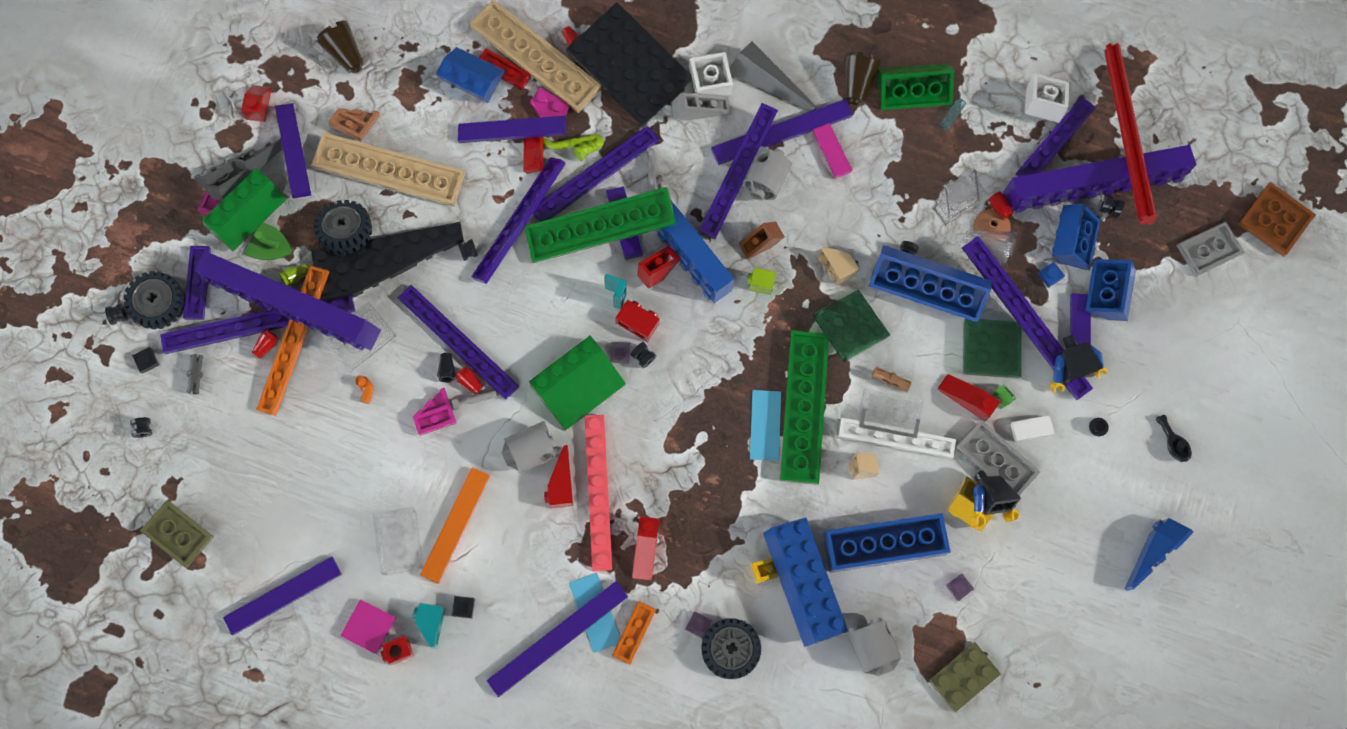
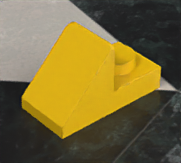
[750,558,779,585]

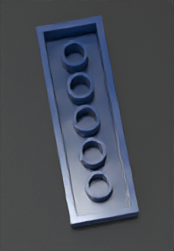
[656,200,735,304]
[869,245,992,323]
[823,513,951,573]
[763,517,848,647]

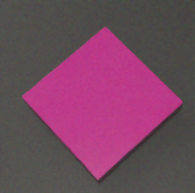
[340,599,396,654]

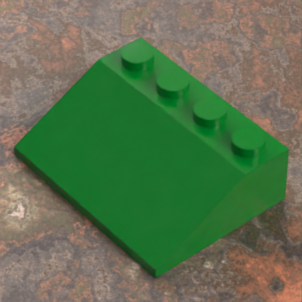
[529,335,626,431]

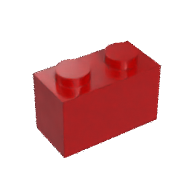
[615,299,660,343]

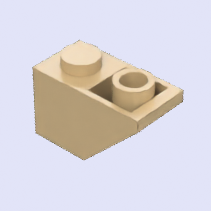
[818,247,859,285]
[848,453,879,480]

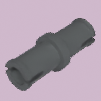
[186,354,203,395]

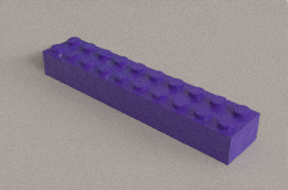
[1003,145,1197,213]
[194,251,381,351]

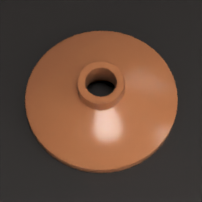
[974,209,1011,244]

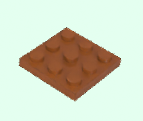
[1238,182,1316,257]

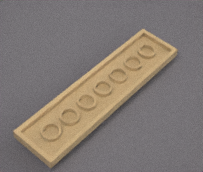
[469,0,602,113]
[311,132,466,207]

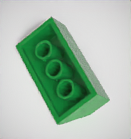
[877,63,954,110]
[202,168,286,252]

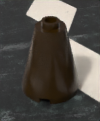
[316,20,364,74]
[844,52,881,105]

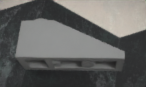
[671,92,731,120]

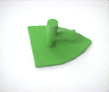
[244,223,292,260]

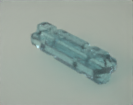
[940,98,966,130]

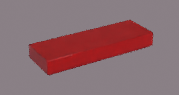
[479,48,532,90]

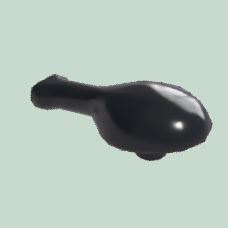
[1156,414,1192,462]

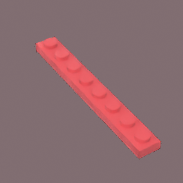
[585,415,612,572]

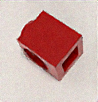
[380,636,414,665]

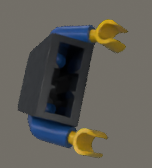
[1050,335,1108,393]
[970,470,1021,527]

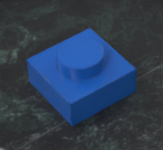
[1037,262,1065,288]

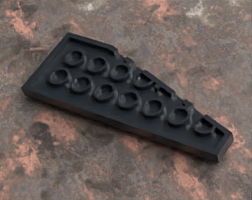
[311,222,464,302]

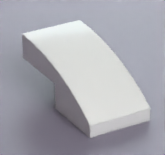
[1010,416,1055,442]

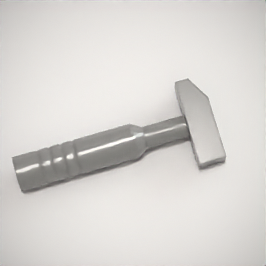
[452,390,497,410]

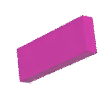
[812,123,852,179]

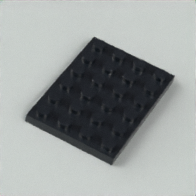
[566,2,692,127]

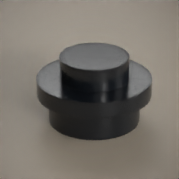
[1089,417,1109,437]

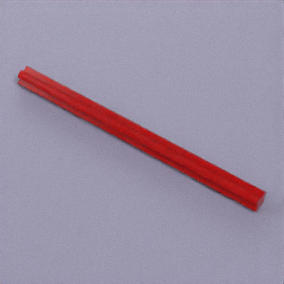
[1104,43,1157,225]

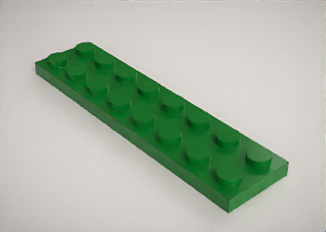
[524,187,677,263]
[780,330,829,485]

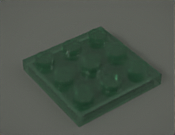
[813,289,890,363]
[963,319,1022,379]

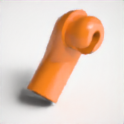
[355,375,374,404]

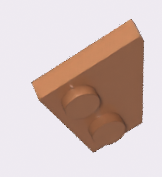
[328,108,380,142]

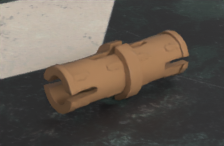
[871,366,912,393]

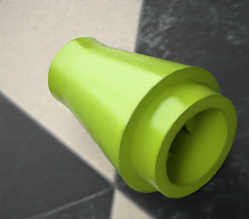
[279,263,308,286]

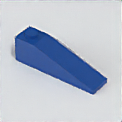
[1125,518,1194,591]

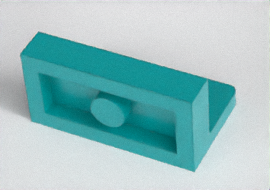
[604,274,627,310]

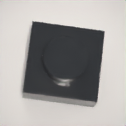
[132,347,160,374]
[452,596,475,619]

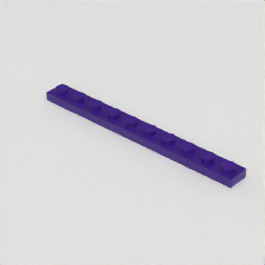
[962,236,1093,400]
[160,296,356,355]

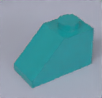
[413,602,446,649]

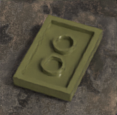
[140,500,214,568]
[928,642,1001,712]

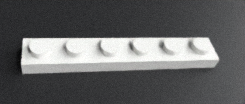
[838,418,956,459]

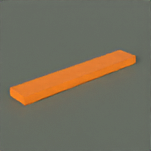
[420,467,490,584]

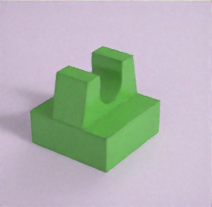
[992,384,1017,409]

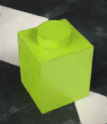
[747,267,776,295]

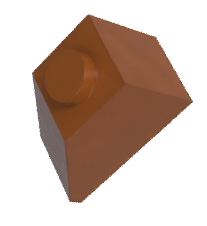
[738,222,785,259]

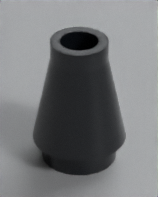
[437,353,456,383]

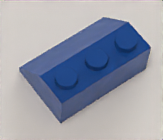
[436,47,505,103]
[1052,204,1100,270]
[1085,259,1136,321]

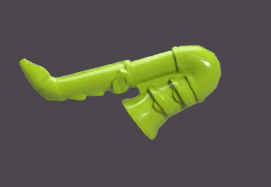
[543,134,604,161]

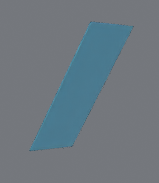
[750,390,781,461]
[569,573,621,653]

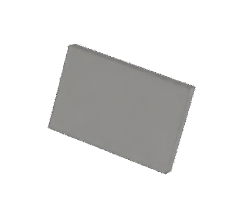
[1176,221,1245,277]

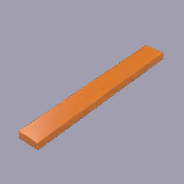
[256,265,329,416]

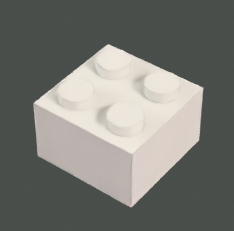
[689,52,733,96]
[1025,73,1069,123]

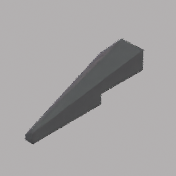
[729,41,816,112]
[194,138,283,201]

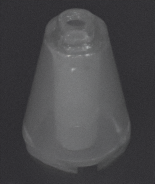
[963,229,1018,268]

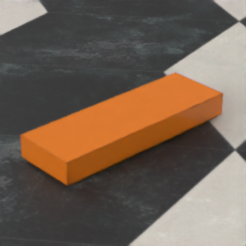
[612,601,656,665]

